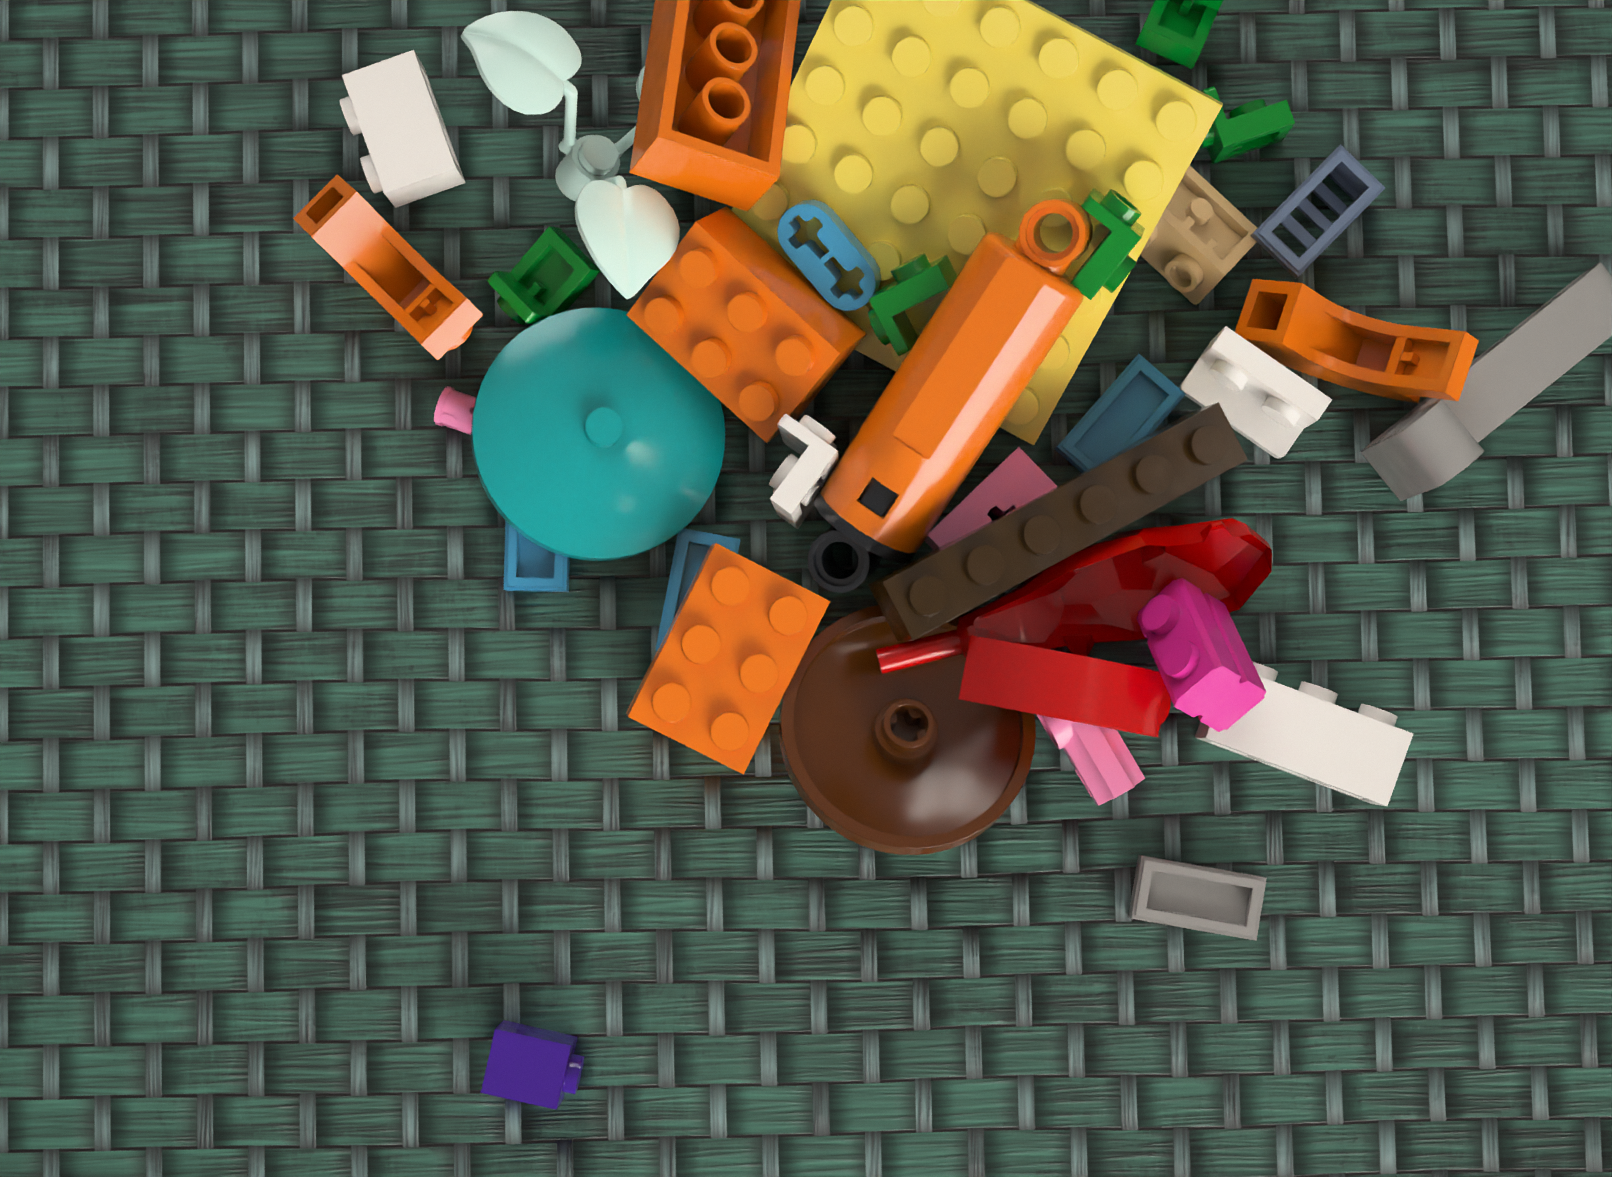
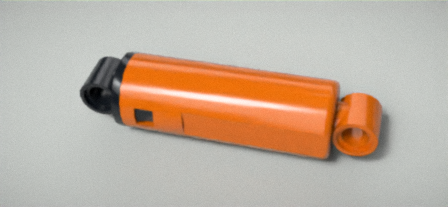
[808,199,1093,593]

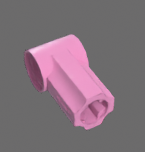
[1037,715,1145,806]

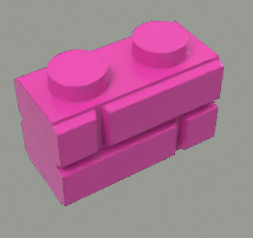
[1136,578,1267,732]

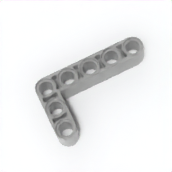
[1361,262,1612,501]

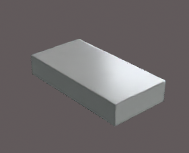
[1128,854,1267,941]

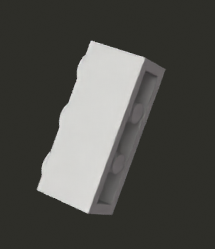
[1195,661,1413,806]

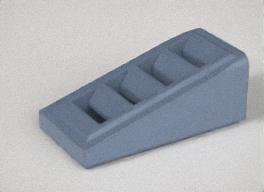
[1250,144,1385,279]

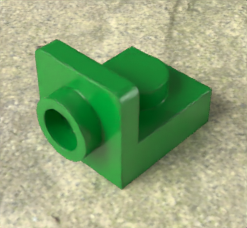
[1199,86,1295,164]

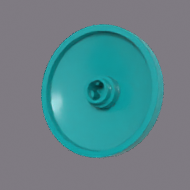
[471,307,725,561]

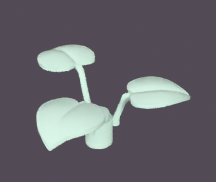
[461,11,680,299]

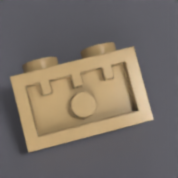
[1140,165,1257,305]

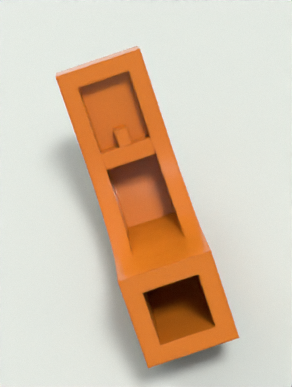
[293,174,483,360]
[1235,279,1479,403]

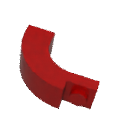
[958,635,1171,737]

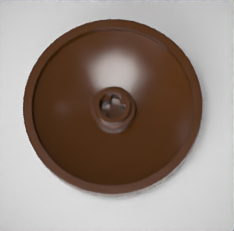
[779,605,1036,855]

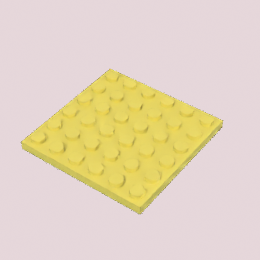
[731,0,1223,445]

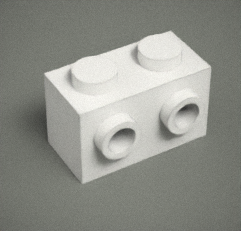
[339,50,466,208]

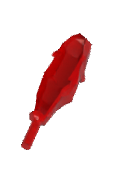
[875,518,1272,674]

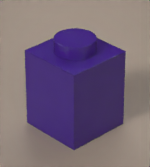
[481,1020,584,1110]

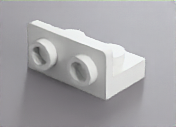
[1179,326,1332,459]
[769,414,839,529]

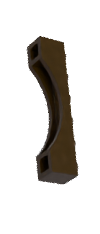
[868,402,1248,641]

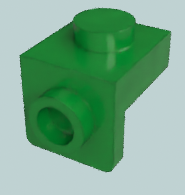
[1135,0,1223,69]
[1071,188,1145,300]
[487,226,601,325]
[868,253,957,356]

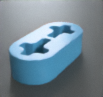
[777,199,881,311]

